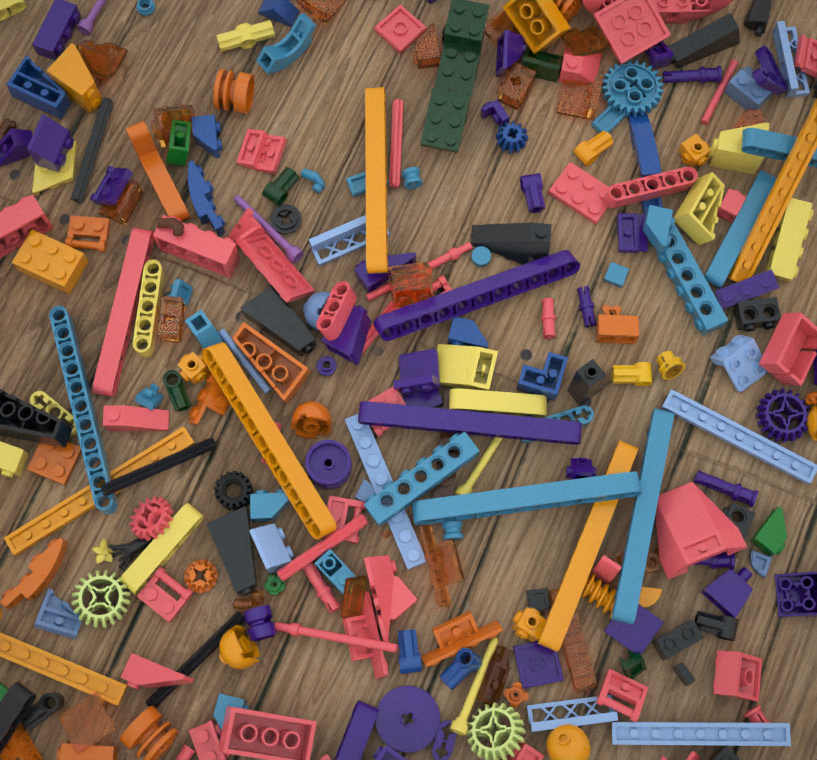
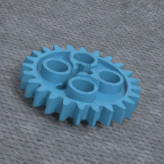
[601,60,664,117]

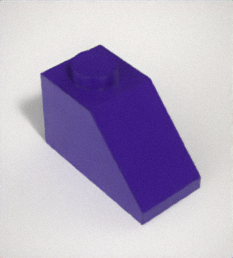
[0,129,33,167]

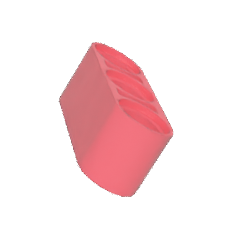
[316,281,357,341]

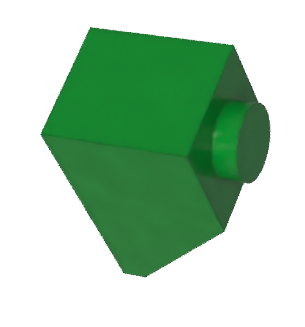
[166,119,191,166]
[750,506,787,557]

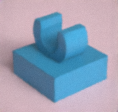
[167,279,193,305]
[135,383,164,411]

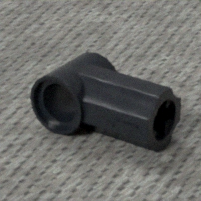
[694,611,739,641]
[21,692,65,731]

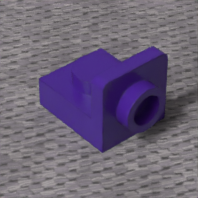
[480,99,509,127]

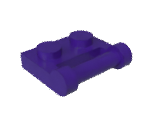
[90,166,133,205]

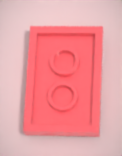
[548,162,617,225]

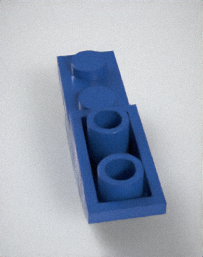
[188,160,226,237]

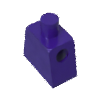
[700,567,753,618]

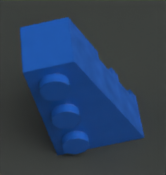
[6,55,71,119]

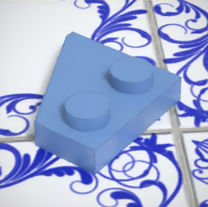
[34,588,82,640]

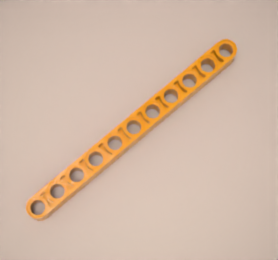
[365,87,388,274]
[202,342,336,540]
[538,440,638,652]

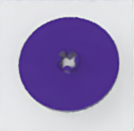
[376,686,440,752]

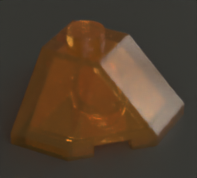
[76,40,128,80]

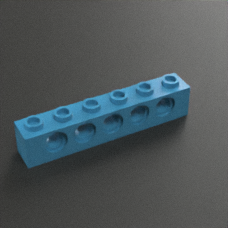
[648,223,728,336]
[364,431,480,527]

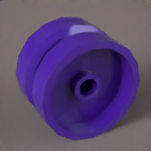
[305,440,352,490]

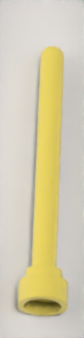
[454,437,503,495]
[449,637,499,736]

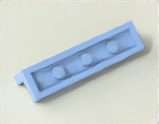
[772,21,810,98]
[309,215,390,266]
[526,695,618,732]

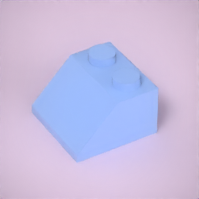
[249,523,294,575]

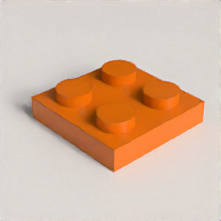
[27,442,82,486]

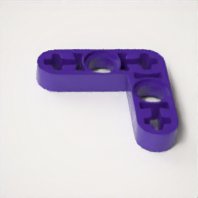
[752,45,788,95]

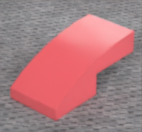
[589,555,622,585]

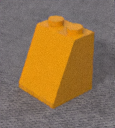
[47,43,102,114]

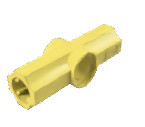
[216,20,275,52]

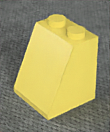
[707,123,770,175]

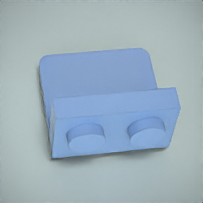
[710,335,768,392]

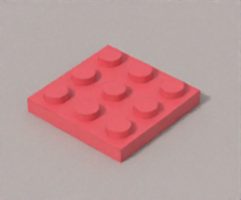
[593,0,671,65]

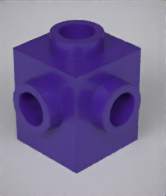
[566,457,596,480]

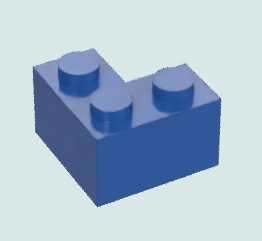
[516,352,568,401]

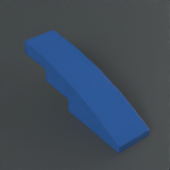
[628,112,661,178]

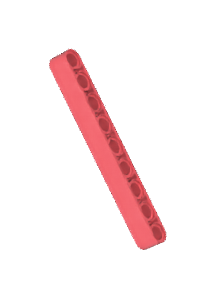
[92,228,154,397]

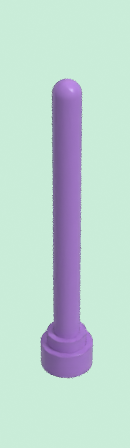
[77,0,106,36]
[234,195,304,263]

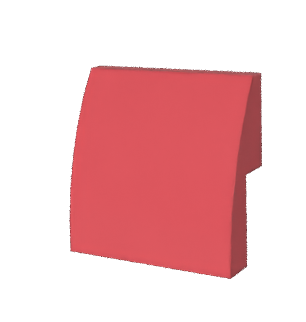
[236,129,287,174]

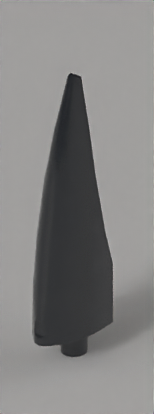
[743,0,771,37]

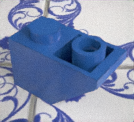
[191,115,223,158]
[448,317,488,349]

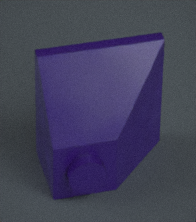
[495,30,526,77]

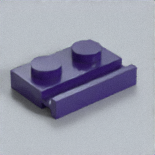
[617,213,648,253]

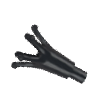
[108,536,154,571]

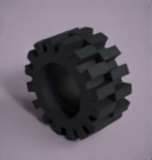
[214,471,253,510]

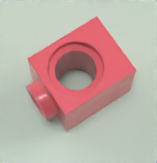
[717,188,746,223]

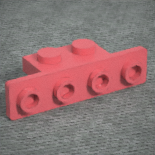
[342,591,388,679]

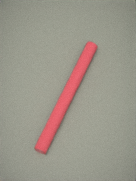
[701,60,738,125]

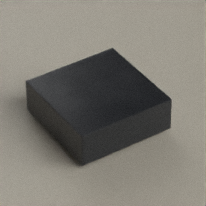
[526,588,551,611]
[672,663,695,686]

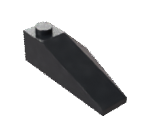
[470,223,552,265]

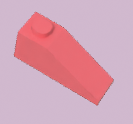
[103,405,170,431]
[121,653,193,689]

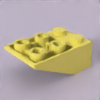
[437,344,498,391]

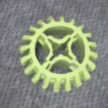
[72,570,130,628]
[467,702,526,760]

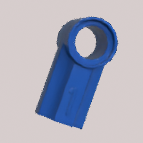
[398,629,422,674]
[439,648,482,690]

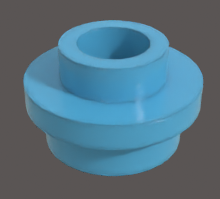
[136,0,155,16]

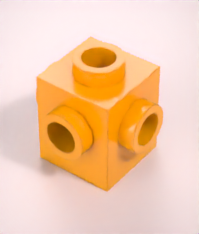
[678,133,711,168]
[178,352,209,386]
[512,607,546,642]

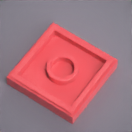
[374,4,427,54]

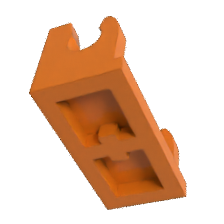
[596,314,639,344]

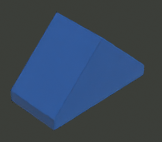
[258,0,300,27]

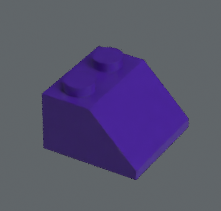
[27,114,74,172]

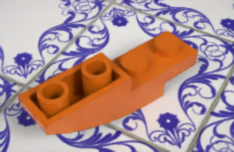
[0,537,68,610]

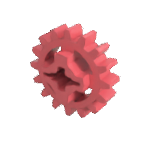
[129,496,174,541]

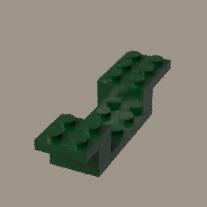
[420,0,489,153]

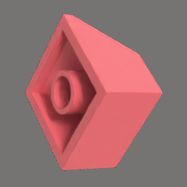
[713,650,762,702]

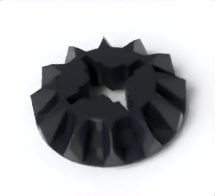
[270,204,302,235]

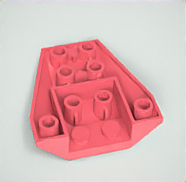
[655,482,747,580]

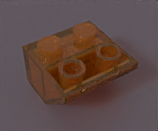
[388,262,433,310]

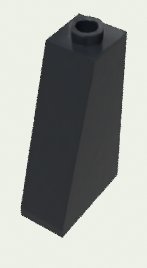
[668,13,740,68]
[240,285,317,356]
[567,359,611,406]
[207,506,258,596]

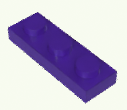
[715,269,779,310]

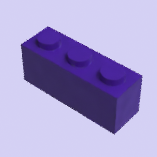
[32,0,81,61]

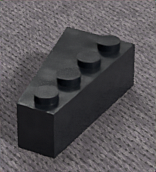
[0,389,72,448]

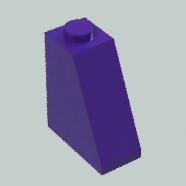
[321,305,371,366]

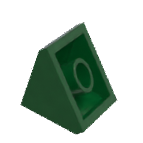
[520,47,563,83]

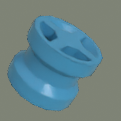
[401,167,423,189]
[442,521,464,541]

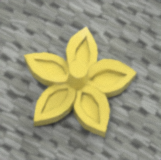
[92,539,113,563]

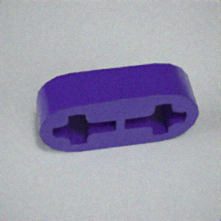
[432,720,457,760]

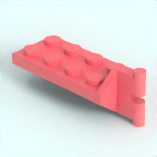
[228,208,315,303]

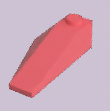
[364,555,397,642]

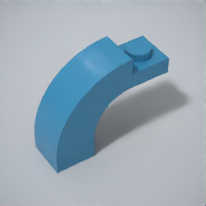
[256,13,316,74]

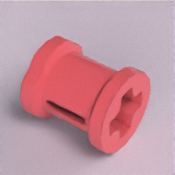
[743,705,771,722]

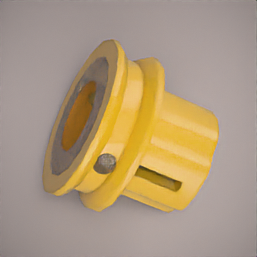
[656,350,686,380]

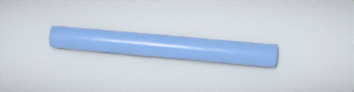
[218,329,272,394]

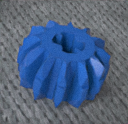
[496,120,528,155]

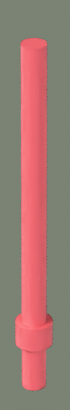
[365,242,473,301]
[275,622,398,653]

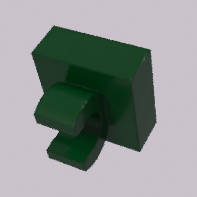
[619,651,647,679]

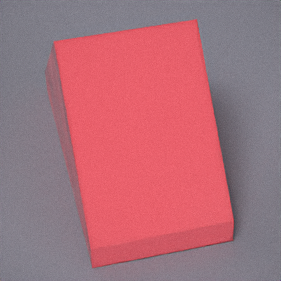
[390,576,418,621]

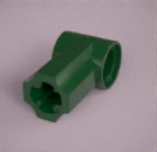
[262,167,300,206]
[163,370,192,412]

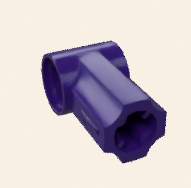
[520,173,545,213]

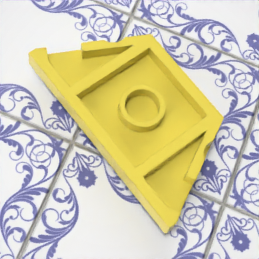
[32,141,78,196]

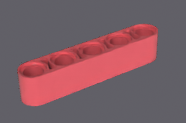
[604,167,698,208]

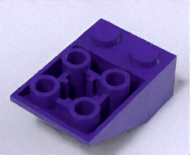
[775,572,817,617]

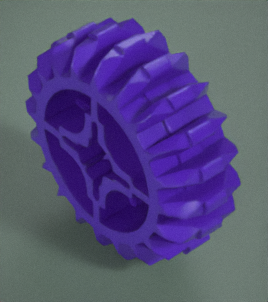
[755,388,810,443]

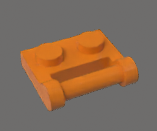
[65,215,111,252]

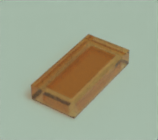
[340,575,368,619]

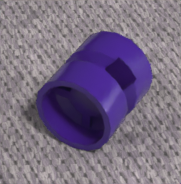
[243,605,277,642]

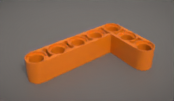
[125,120,190,221]

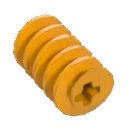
[581,573,616,619]

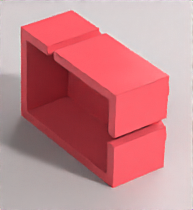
[759,312,817,386]

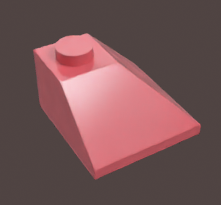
[559,47,602,88]

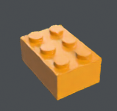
[503,0,571,54]
[12,229,89,295]

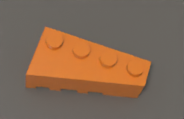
[232,322,312,405]

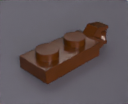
[476,645,512,707]

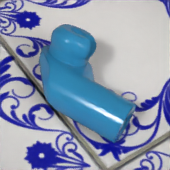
[301,168,325,193]

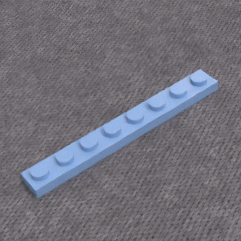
[661,389,817,485]
[345,414,427,570]
[612,721,791,746]

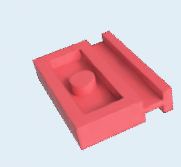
[794,34,817,78]

